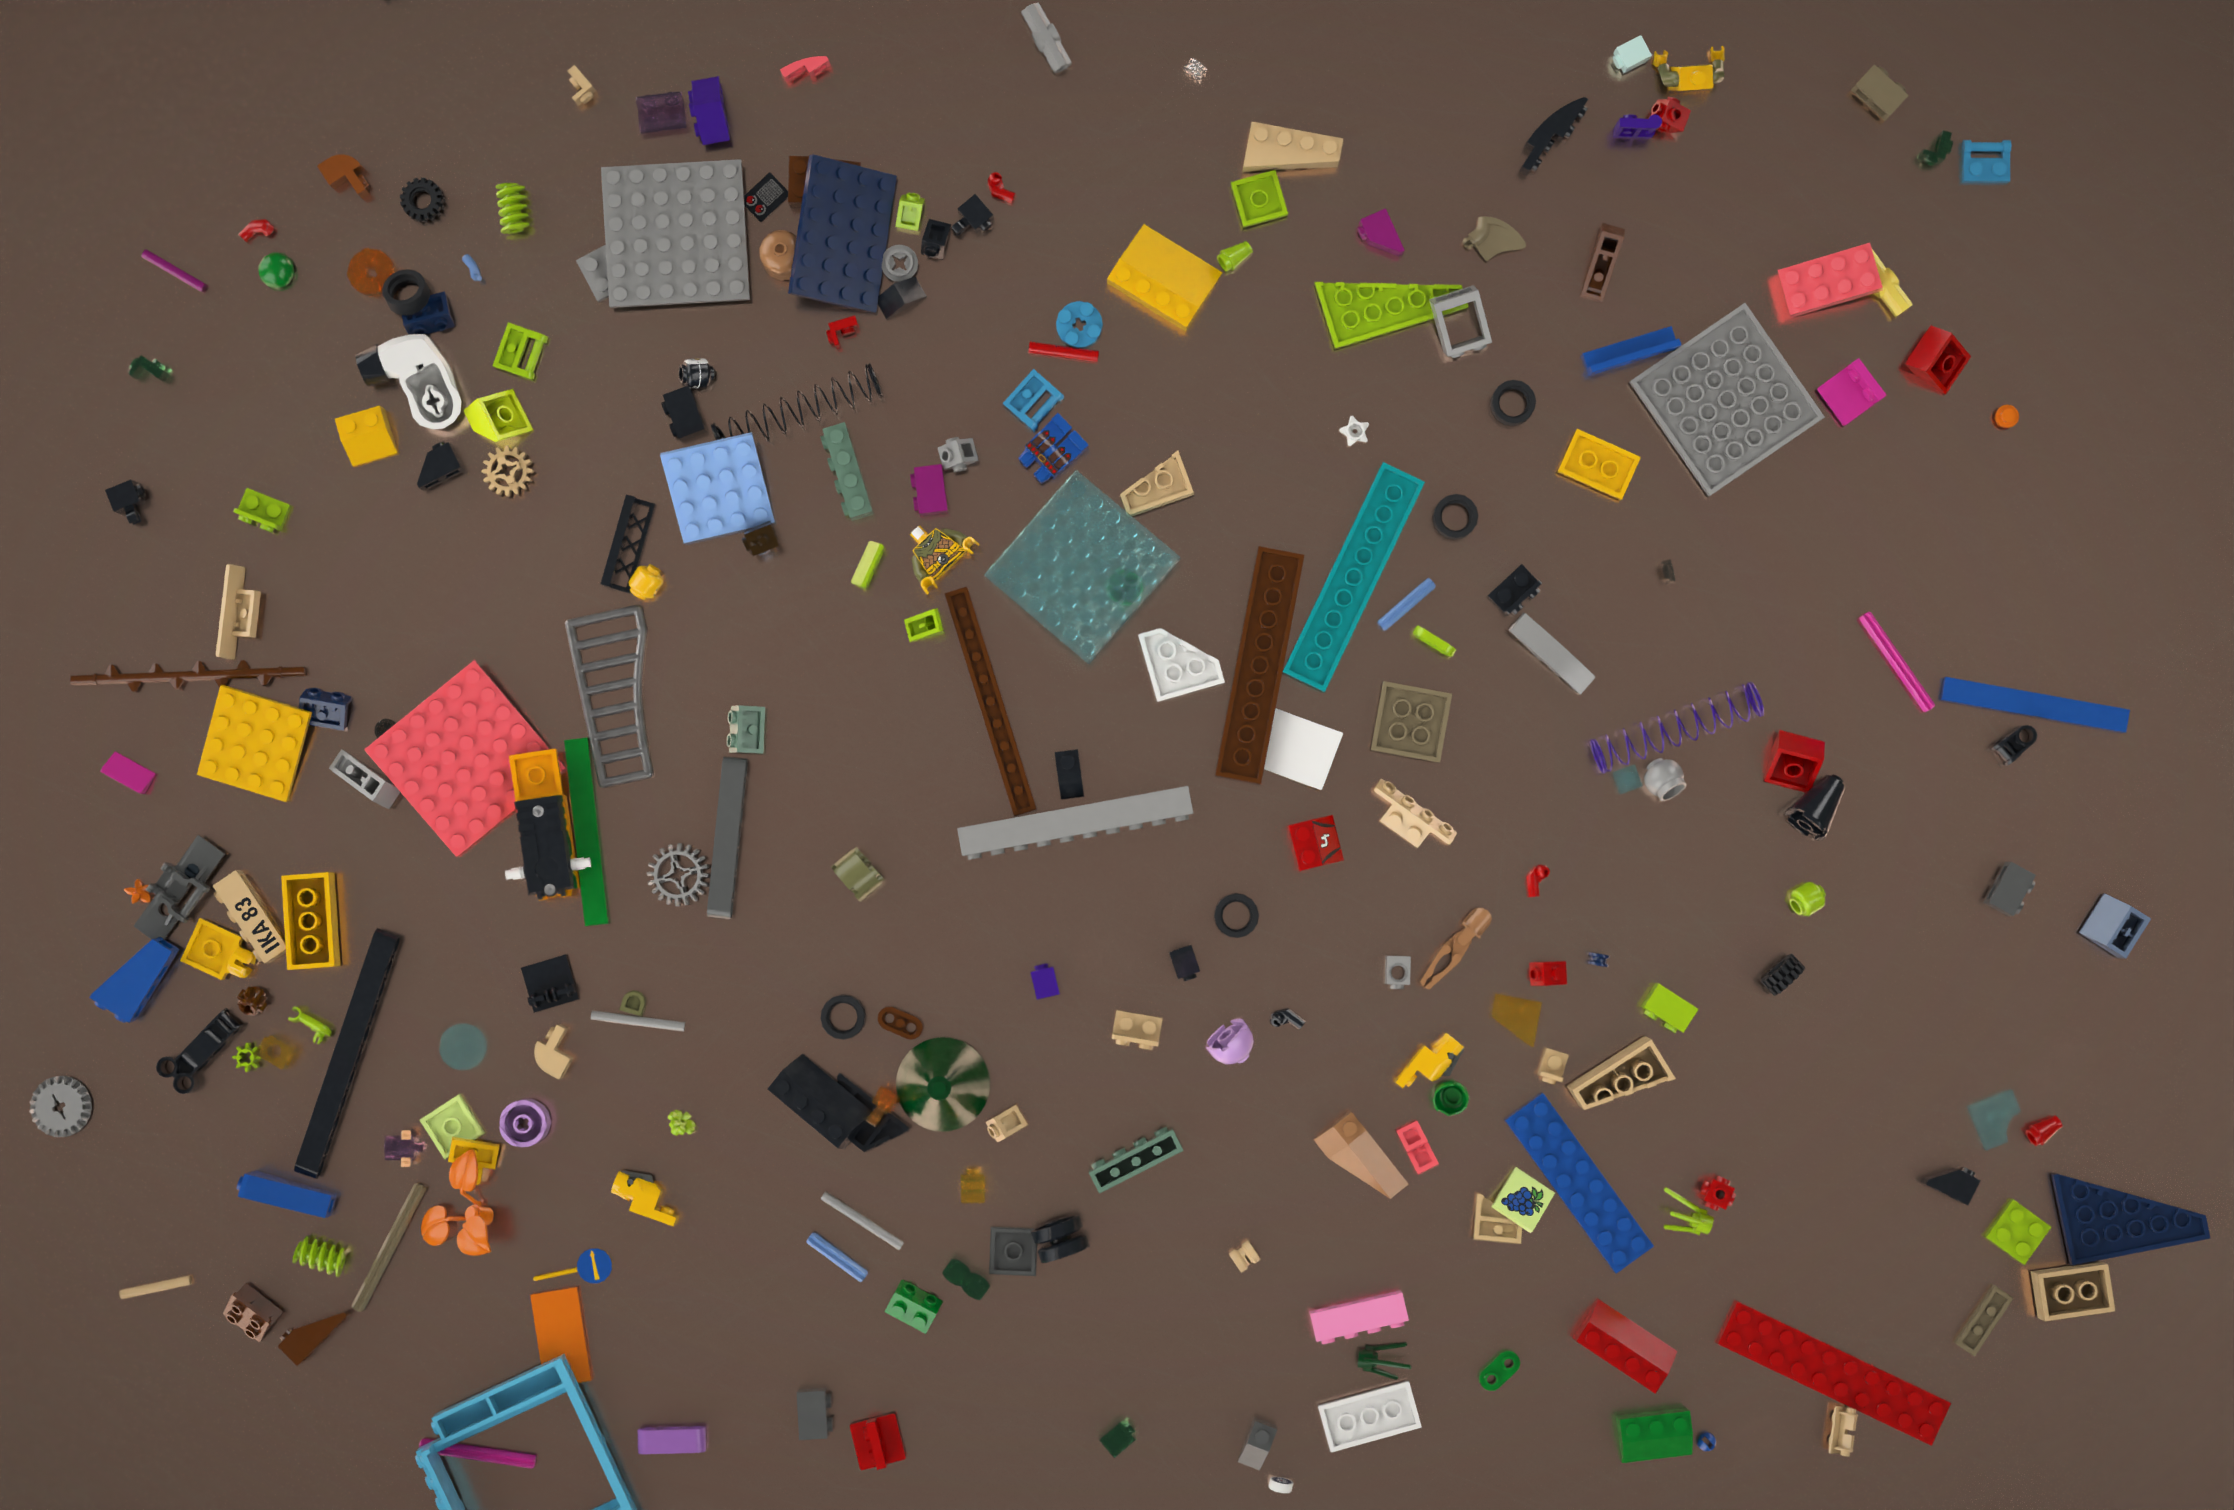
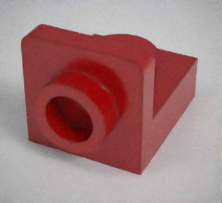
[826,315,859,348]

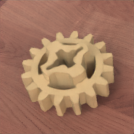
[482,446,534,497]

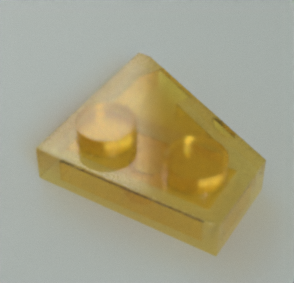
[1491,993,1542,1047]

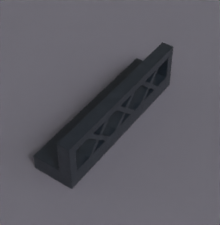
[600,494,656,594]

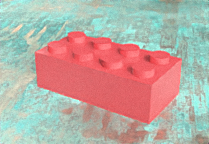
[1778,243,1883,318]

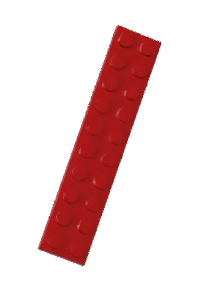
[1717,1301,1951,1446]

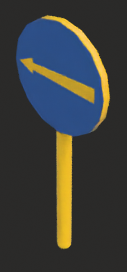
[533,1248,612,1283]

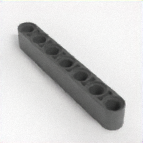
[707,756,748,919]

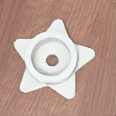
[1339,416,1369,446]

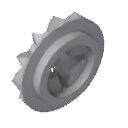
[881,245,918,282]

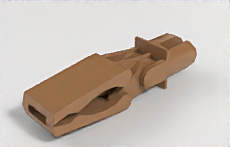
[1418,908,1492,990]

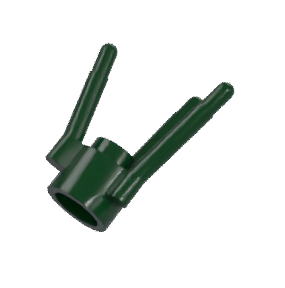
[1357,1342,1412,1380]

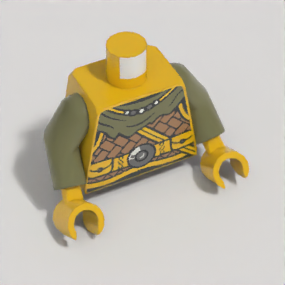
[1653,46,1725,91]
[910,525,980,594]

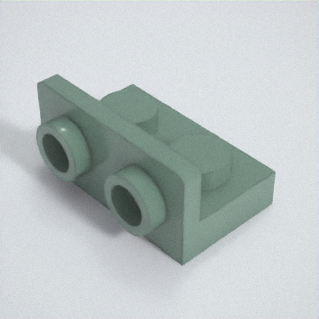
[727,705,765,754]

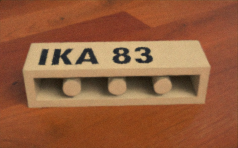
[213,870,286,964]

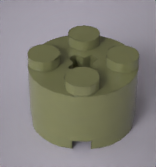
[831,847,885,902]

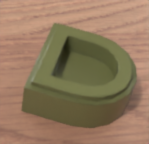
[619,990,647,1017]

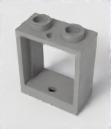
[1429,285,1492,358]

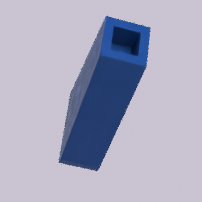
[89,937,180,1023]
[237,1170,337,1218]

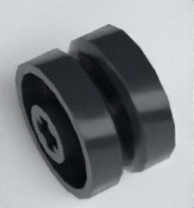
[1031,1214,1090,1263]

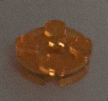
[347,248,395,296]

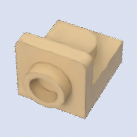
[568,65,596,105]
[1537,1047,1569,1085]
[986,1105,1028,1142]

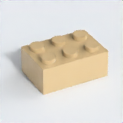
[2031,1261,2115,1321]

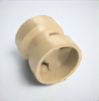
[1229,1240,1261,1273]

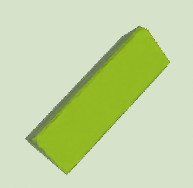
[851,541,885,590]

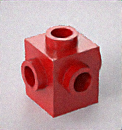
[1651,97,1691,133]
[1700,1176,1736,1211]

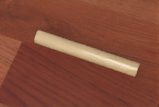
[119,1275,192,1299]

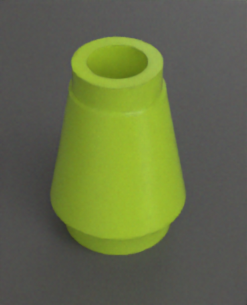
[1217,241,1253,272]

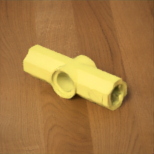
[1872,249,1913,317]

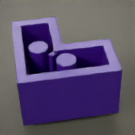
[688,76,730,145]

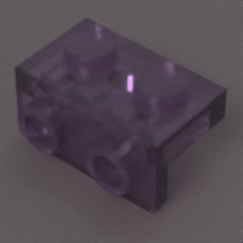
[636,91,687,134]

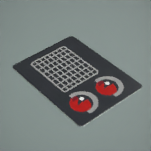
[744,172,788,222]

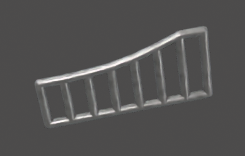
[565,604,654,788]

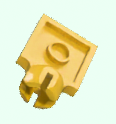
[180,918,256,980]

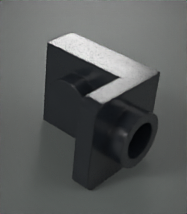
[921,219,951,259]

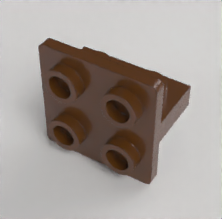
[223,1283,283,1342]

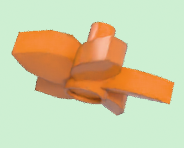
[124,879,150,904]

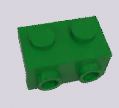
[885,1280,943,1334]

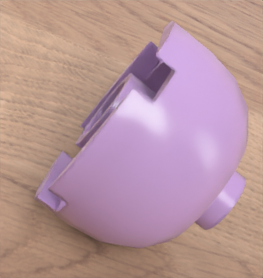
[1206,1019,1254,1065]

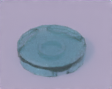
[439,1023,487,1070]

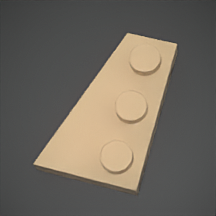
[1120,451,1194,518]

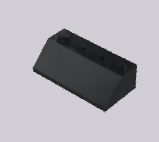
[767,1054,874,1150]

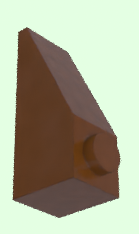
[1581,223,1625,302]
[277,1310,352,1366]

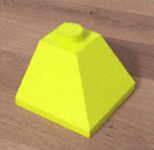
[463,389,533,442]

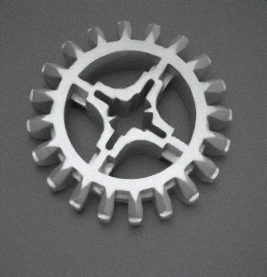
[647,843,711,906]

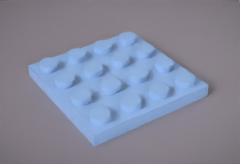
[660,432,775,543]

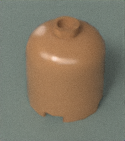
[759,230,797,281]

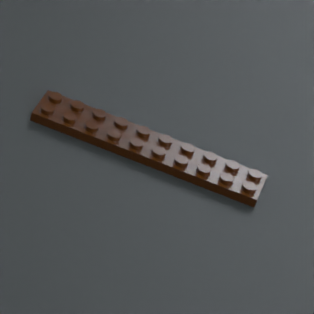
[1215,546,1304,784]

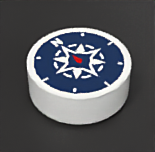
[1269,1477,1293,1493]

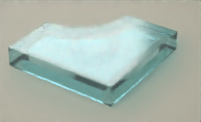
[1967,1089,2021,1150]

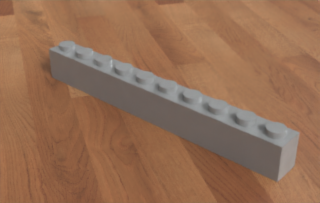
[957,786,1193,860]

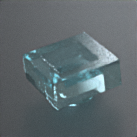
[1612,764,1643,794]

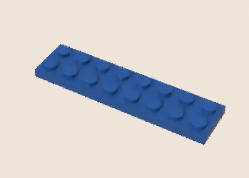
[1505,1093,1654,1274]

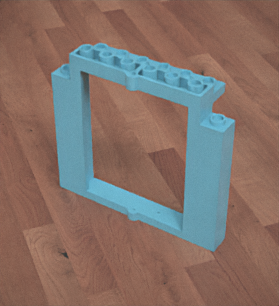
[415,1354,637,1510]

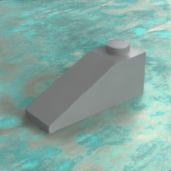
[329,749,400,809]

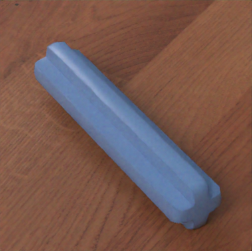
[1378,578,1436,630]
[806,1232,868,1282]

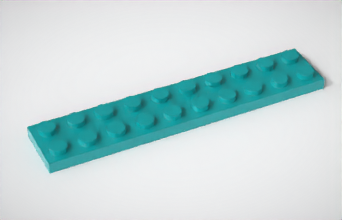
[1282,462,1425,692]

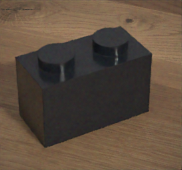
[661,385,707,442]

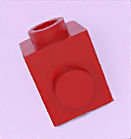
[1529,961,1567,986]

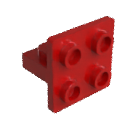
[850,1413,906,1470]

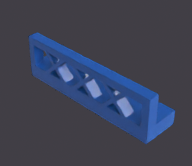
[1582,326,1681,377]

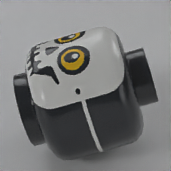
[678,358,714,389]

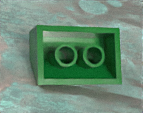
[1616,1407,1693,1463]

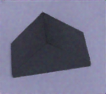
[878,276,927,320]

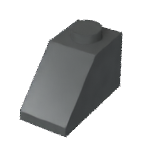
[1238,1417,1277,1470]

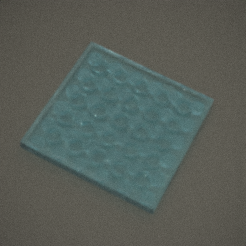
[984,470,1181,665]

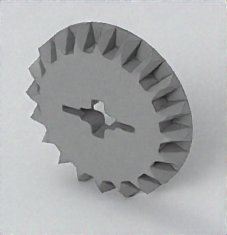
[29,1076,92,1137]

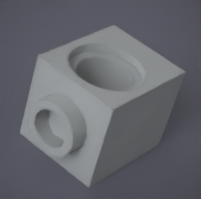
[1385,956,1411,989]

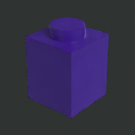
[1030,963,1060,999]

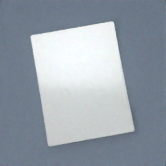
[1264,708,1343,790]

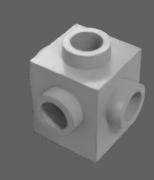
[938,437,979,473]

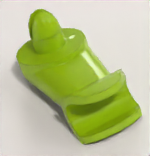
[288,1007,332,1044]

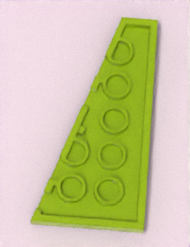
[1314,282,1469,349]

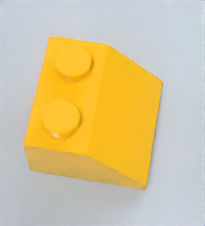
[335,405,398,467]

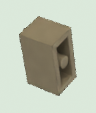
[1851,64,1909,121]

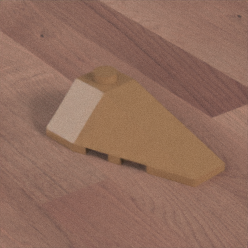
[1313,1111,1409,1199]

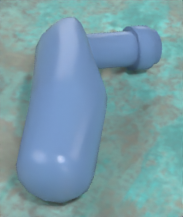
[462,254,482,281]

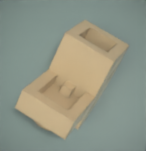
[534,1024,574,1080]

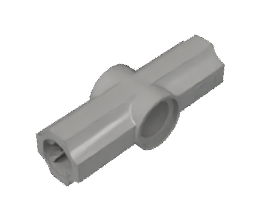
[1021,2,1072,73]

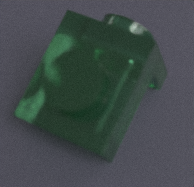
[1918,130,1953,166]
[128,355,170,382]

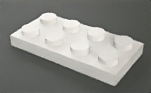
[1318,1380,1422,1452]

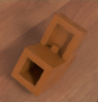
[317,154,370,199]

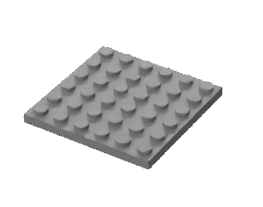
[601,159,750,308]
[1629,303,1825,497]

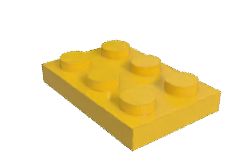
[1557,429,1641,500]

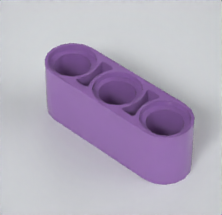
[637,1426,706,1454]

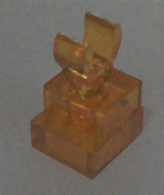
[867,1086,901,1127]

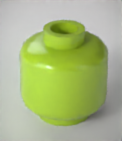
[1790,882,1826,916]

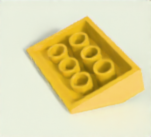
[1107,224,1223,332]

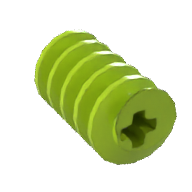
[495,183,530,234]
[292,1236,346,1277]

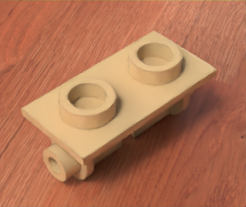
[1828,1406,1858,1457]

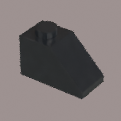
[417,441,465,491]
[1055,749,1084,800]
[1168,944,1200,982]
[1921,1167,1981,1205]

